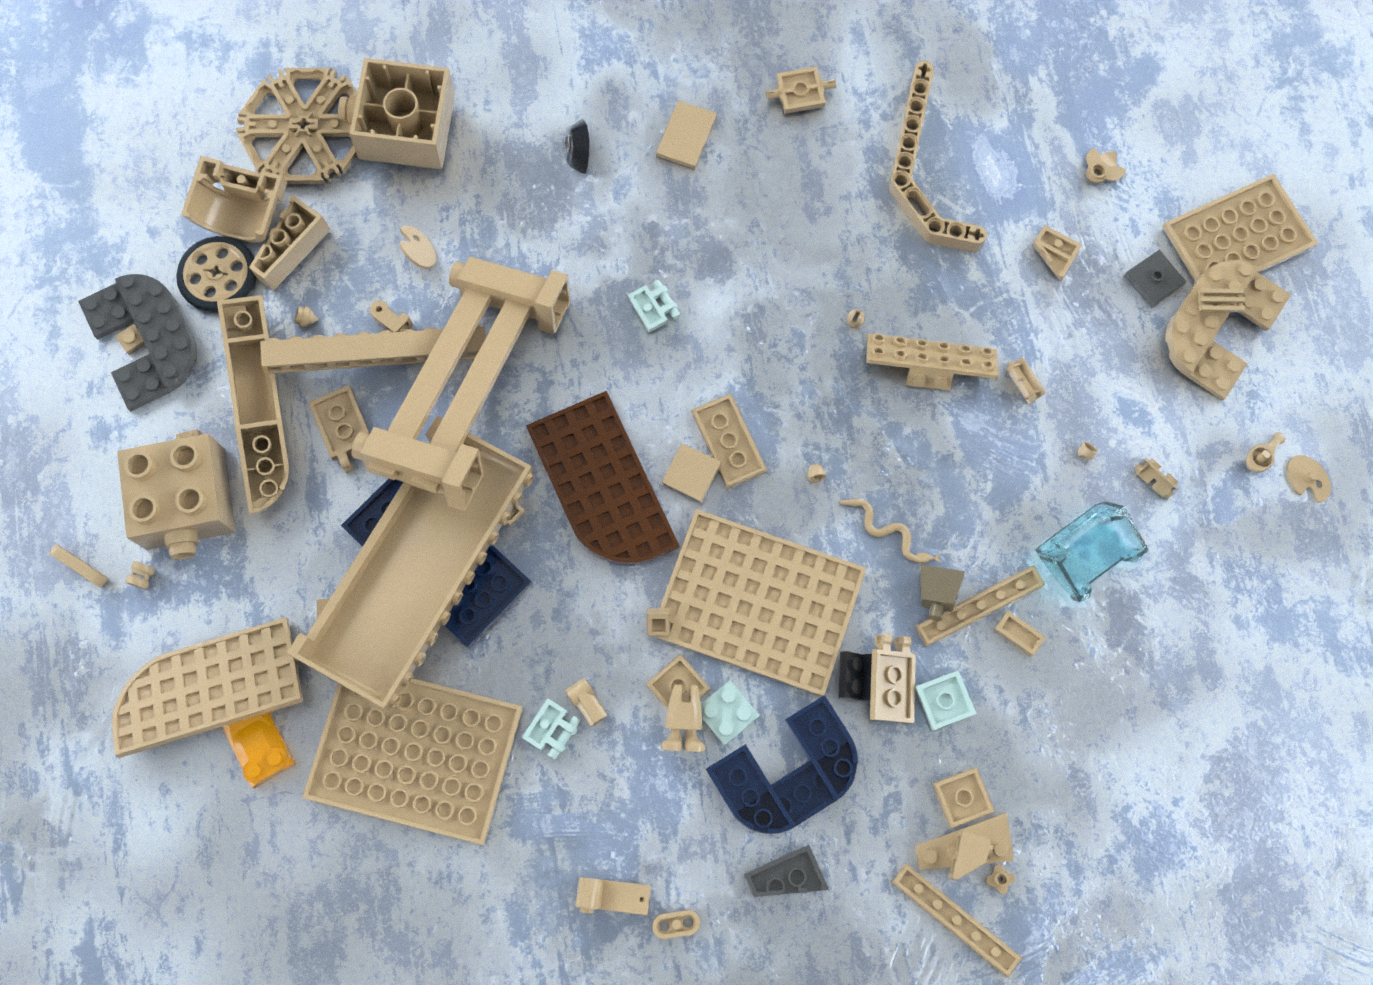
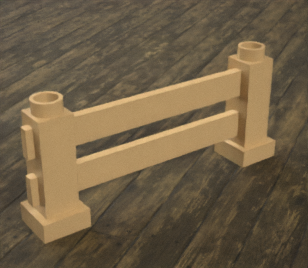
[352,256,571,511]

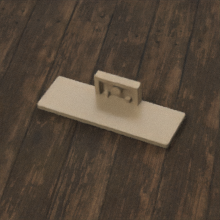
[866,333,999,391]

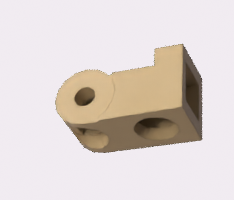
[370,300,414,332]

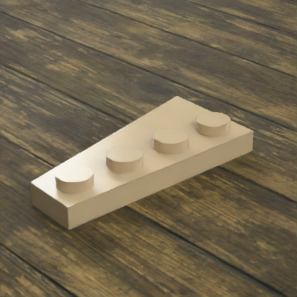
[915,813,1014,870]

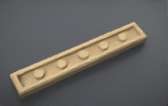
[915,565,1045,647]
[891,863,1022,978]

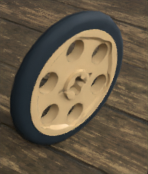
[176,236,256,311]

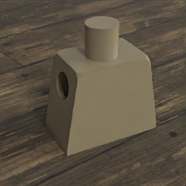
[919,564,965,621]

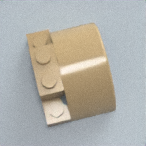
[181,156,287,243]

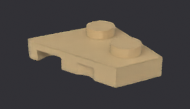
[1033,225,1082,281]

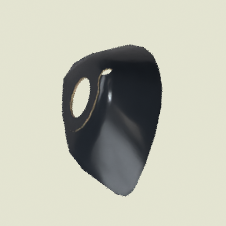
[563,119,590,174]

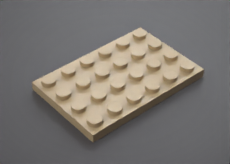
[1162,173,1318,281]

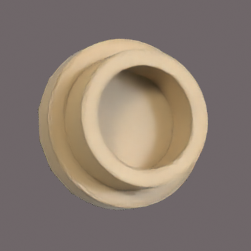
[294,306,318,328]

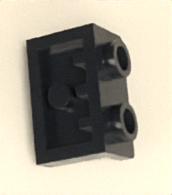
[838,651,872,701]

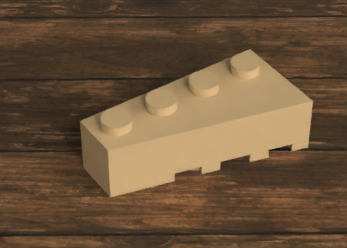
[249,195,331,291]

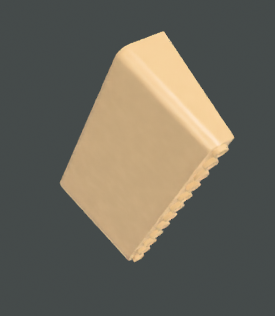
[287,416,534,710]

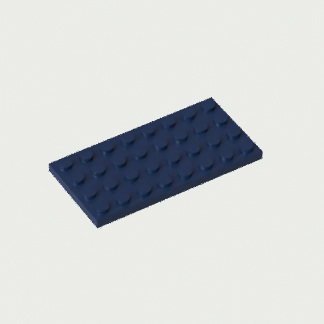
[341,479,532,649]

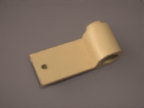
[575,877,651,915]

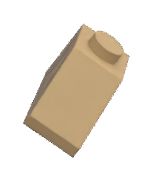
[948,830,993,880]

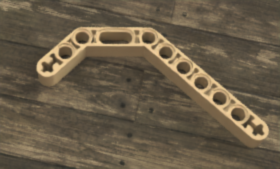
[889,61,987,252]

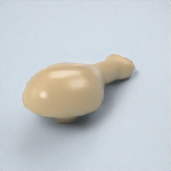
[1246,432,1286,473]

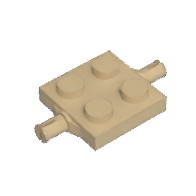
[766,66,836,114]

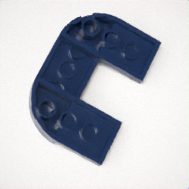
[705,695,858,834]

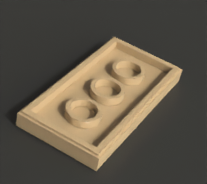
[691,394,767,489]

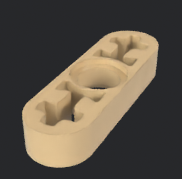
[49,544,109,588]

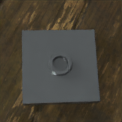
[1125,249,1187,307]

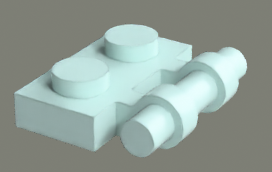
[628,280,680,333]
[522,699,581,760]

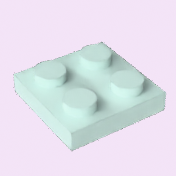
[915,671,977,731]
[701,680,760,746]

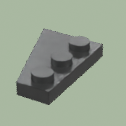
[744,845,829,897]

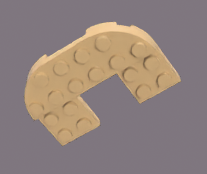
[1165,260,1291,400]

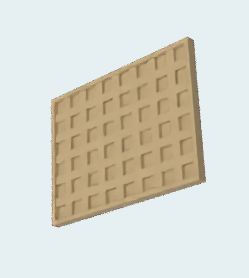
[652,509,866,697]

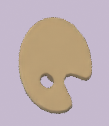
[399,226,436,269]
[1286,455,1331,503]

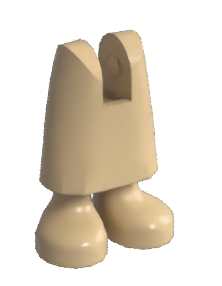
[661,684,705,752]

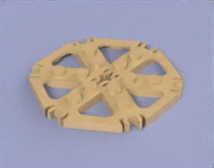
[236,68,357,184]

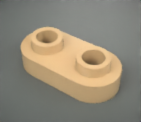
[652,910,700,939]

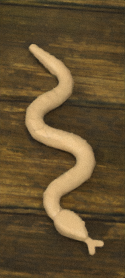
[839,499,940,564]

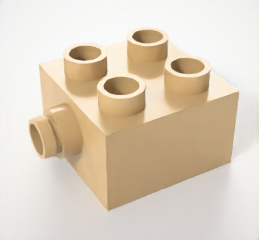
[338,58,455,169]
[117,433,236,560]

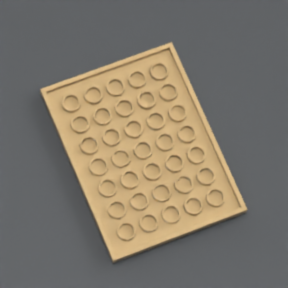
[302,679,523,846]

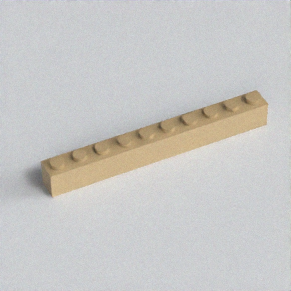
[260,325,486,374]

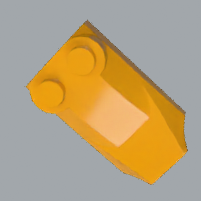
[222,712,296,789]

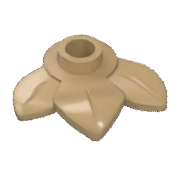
[1086,148,1126,183]

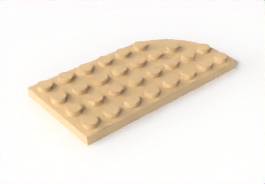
[112,617,303,758]

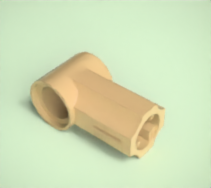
[565,678,607,727]

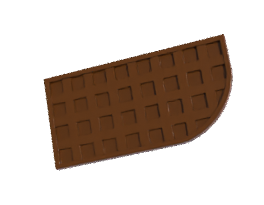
[526,391,680,564]

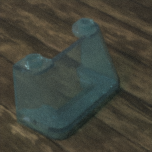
[1036,502,1149,602]

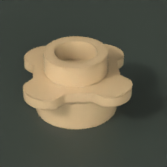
[986,865,1015,894]

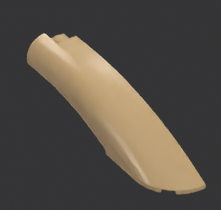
[217,295,289,514]

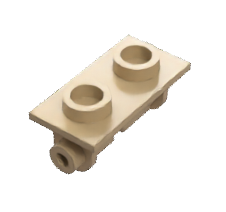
[1006,356,1047,405]
[1134,458,1179,500]

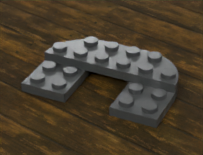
[78,274,197,412]

